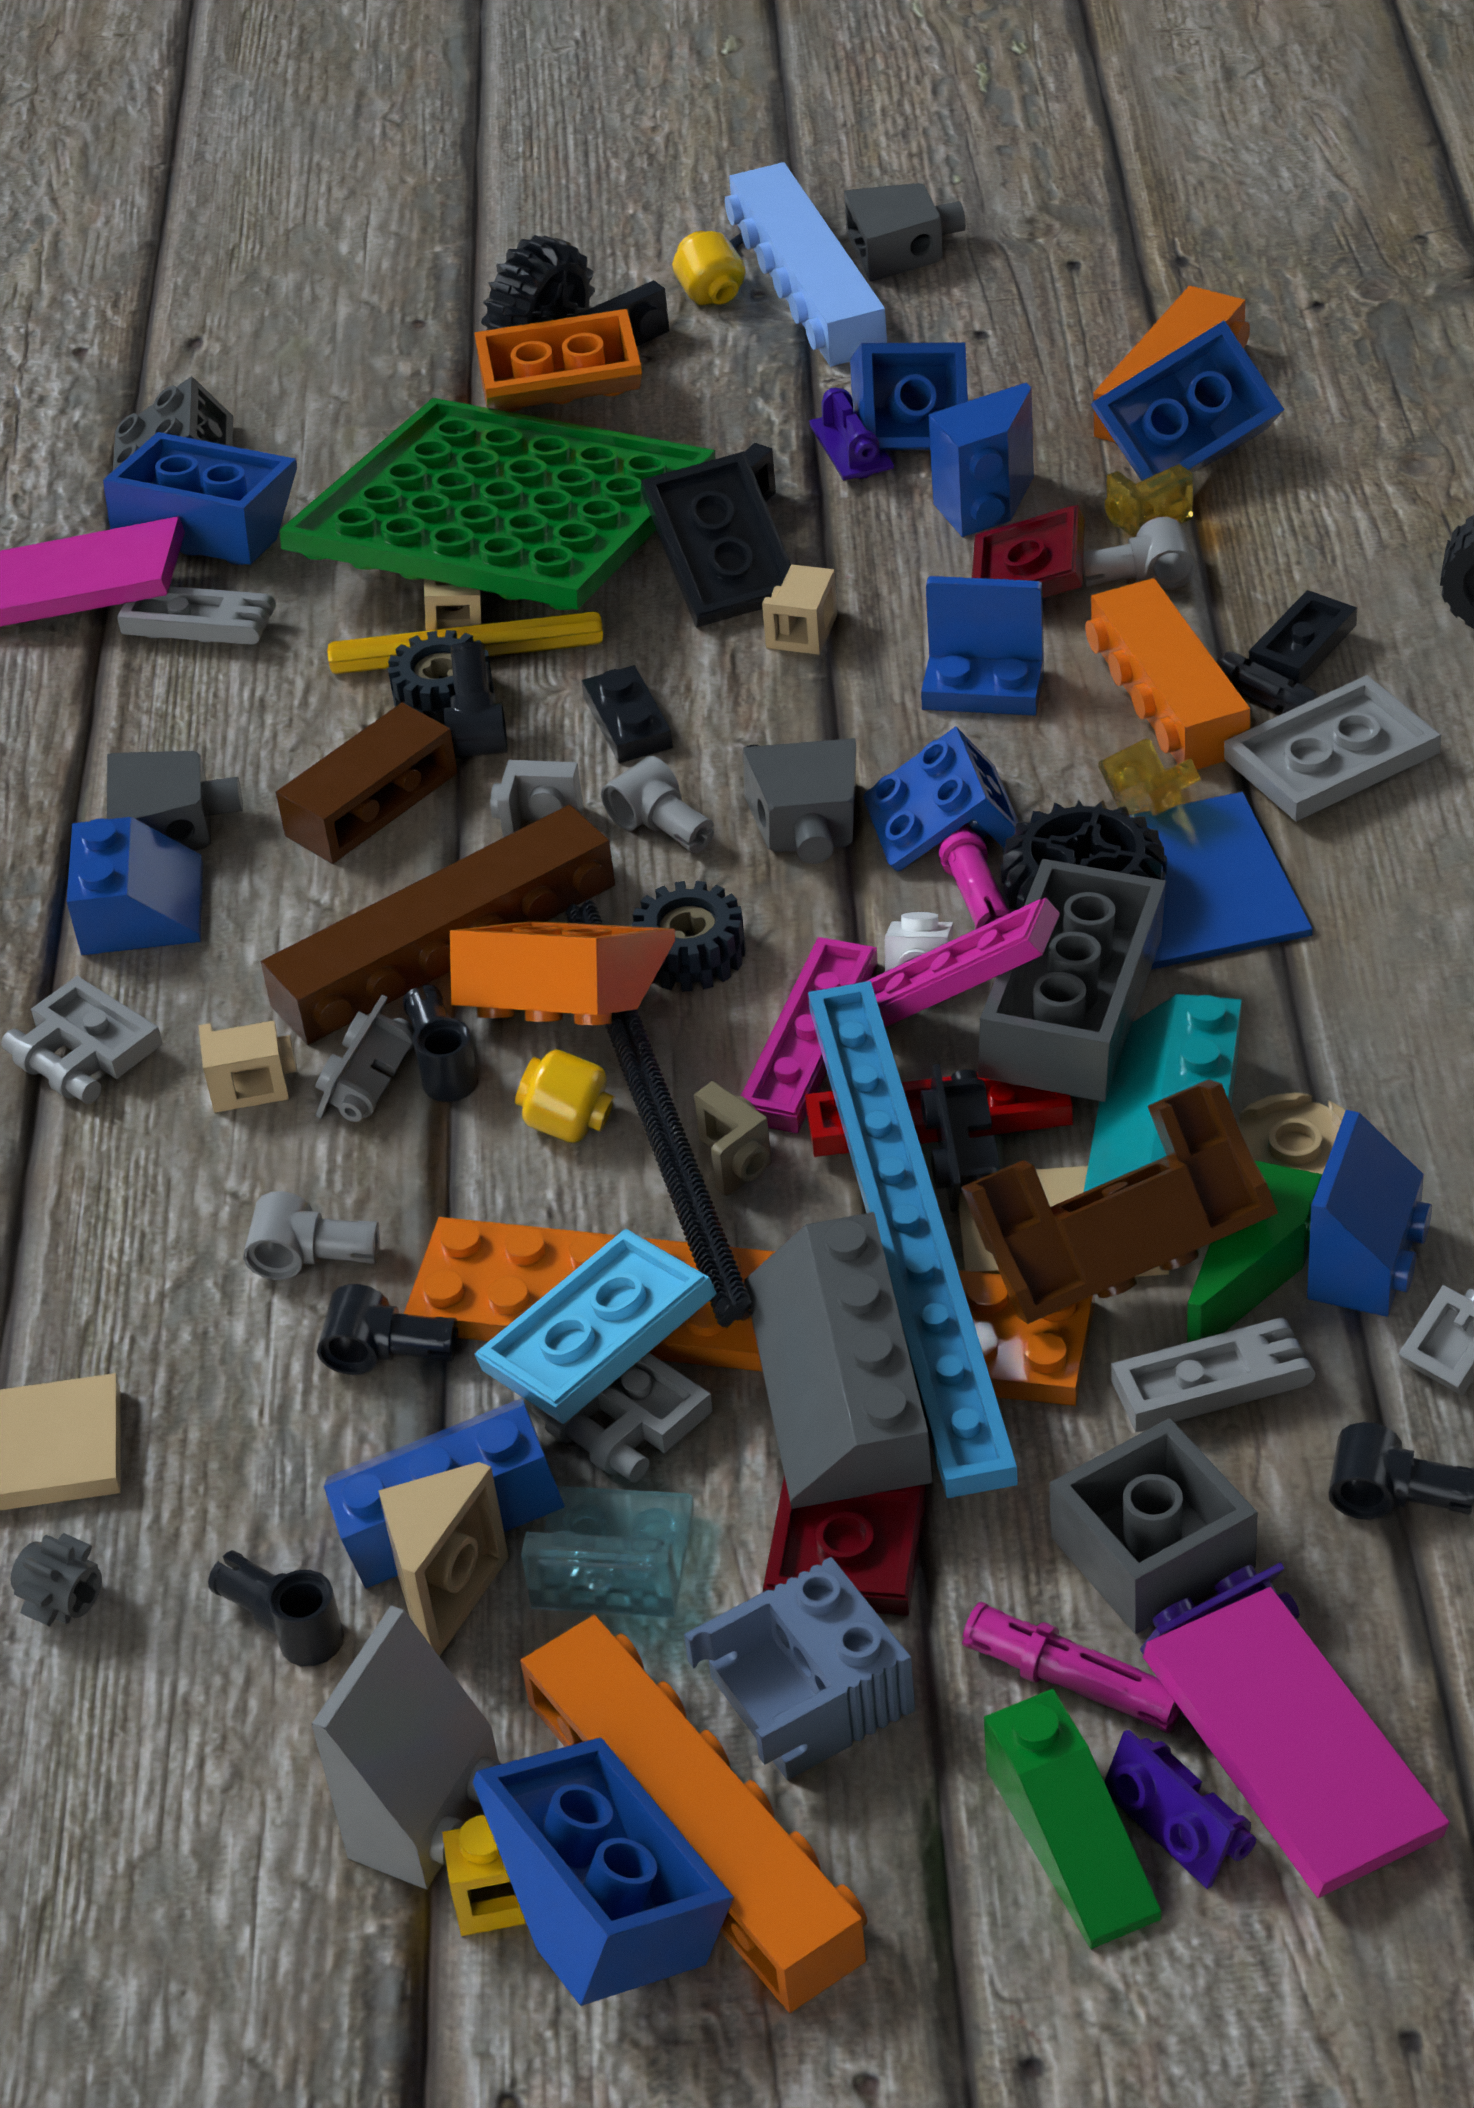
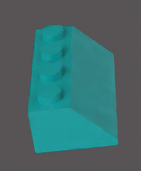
[1084,994,1242,1192]

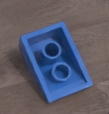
[1091,320,1285,495]
[472,1737,734,2006]

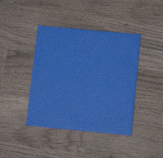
[1129,792,1313,970]

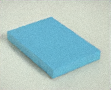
[474,1229,717,1424]

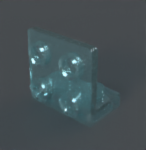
[521,1486,694,1618]

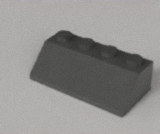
[744,1212,933,1509]

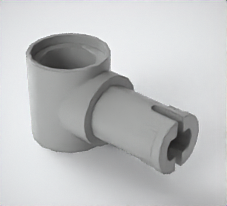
[1083,517,1196,590]
[601,756,714,853]
[243,1191,380,1280]

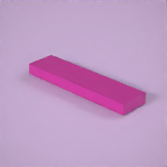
[865,898,1060,1027]
[741,937,878,1134]

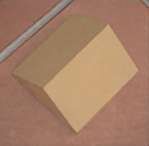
[378,1462,509,1657]

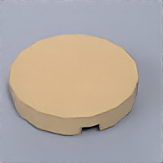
[1237,1092,1345,1174]

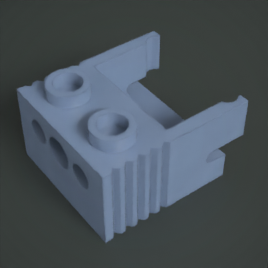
[684,1557,915,1781]

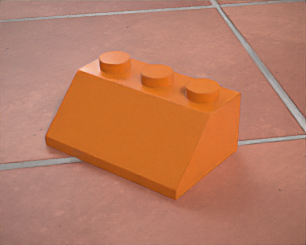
[474,309,642,412]
[450,921,675,1025]

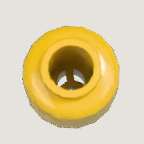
[672,231,746,305]
[515,1049,615,1144]

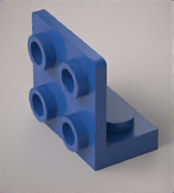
[921,576,1044,716]
[863,726,1019,872]

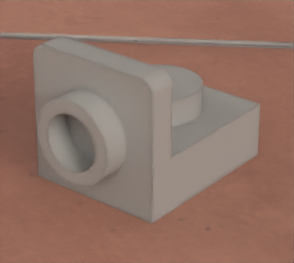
[490,760,583,838]
[1398,1285,1474,1396]

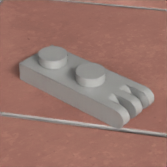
[117,586,276,645]
[1111,1318,1315,1432]

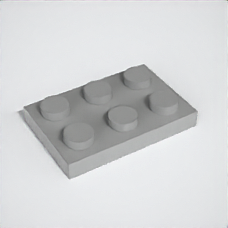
[1224,675,1441,822]

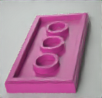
[0,516,185,627]
[1143,1586,1450,1898]

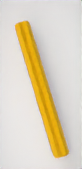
[327,611,603,674]

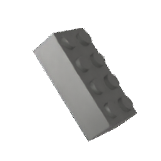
[978,859,1166,1102]

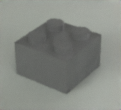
[1049,1418,1258,1635]

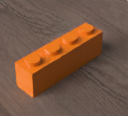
[1093,285,1250,443]
[1085,578,1250,773]

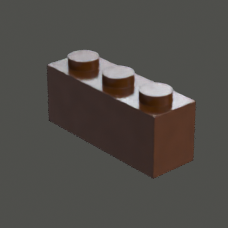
[276,702,458,864]

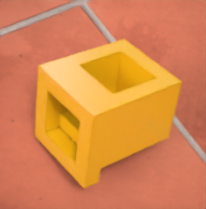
[442,1815,527,1936]

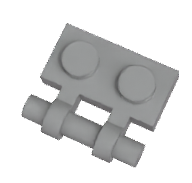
[1,975,163,1104]
[531,1352,713,1482]

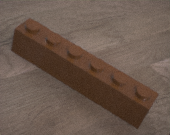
[260,804,615,1045]

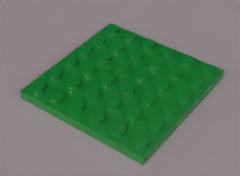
[279,398,716,610]

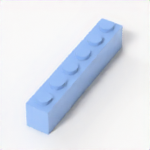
[725,162,887,367]

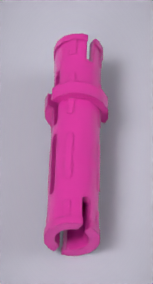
[939,823,1011,929]
[962,1601,1182,1734]

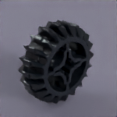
[481,235,595,330]
[1000,799,1167,910]

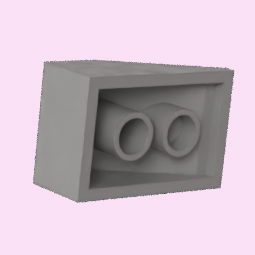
[312,1605,502,1890]

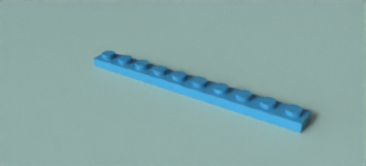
[808,981,1018,1498]

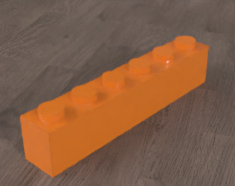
[520,1614,867,2014]

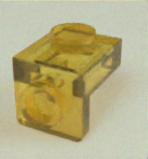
[1105,464,1193,537]
[1098,738,1201,816]

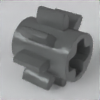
[11,1533,102,1627]

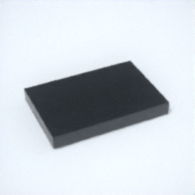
[640,451,791,628]

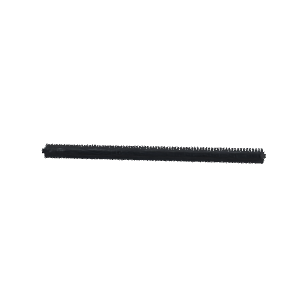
[565,899,753,1328]

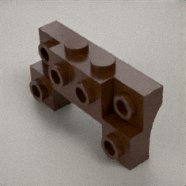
[961,1079,1278,1324]

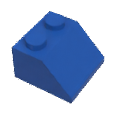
[850,342,968,450]
[929,382,1034,537]
[67,817,203,955]
[1307,1110,1432,1317]

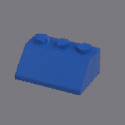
[103,432,297,565]
[324,1398,565,1589]

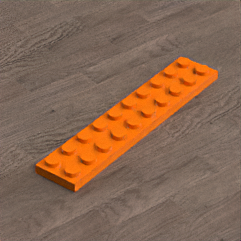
[404,1217,1095,1406]

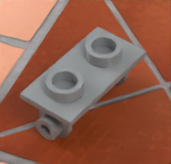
[315,995,414,1122]

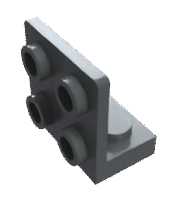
[113,376,233,470]

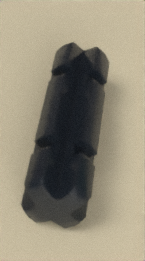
[1217,651,1319,714]

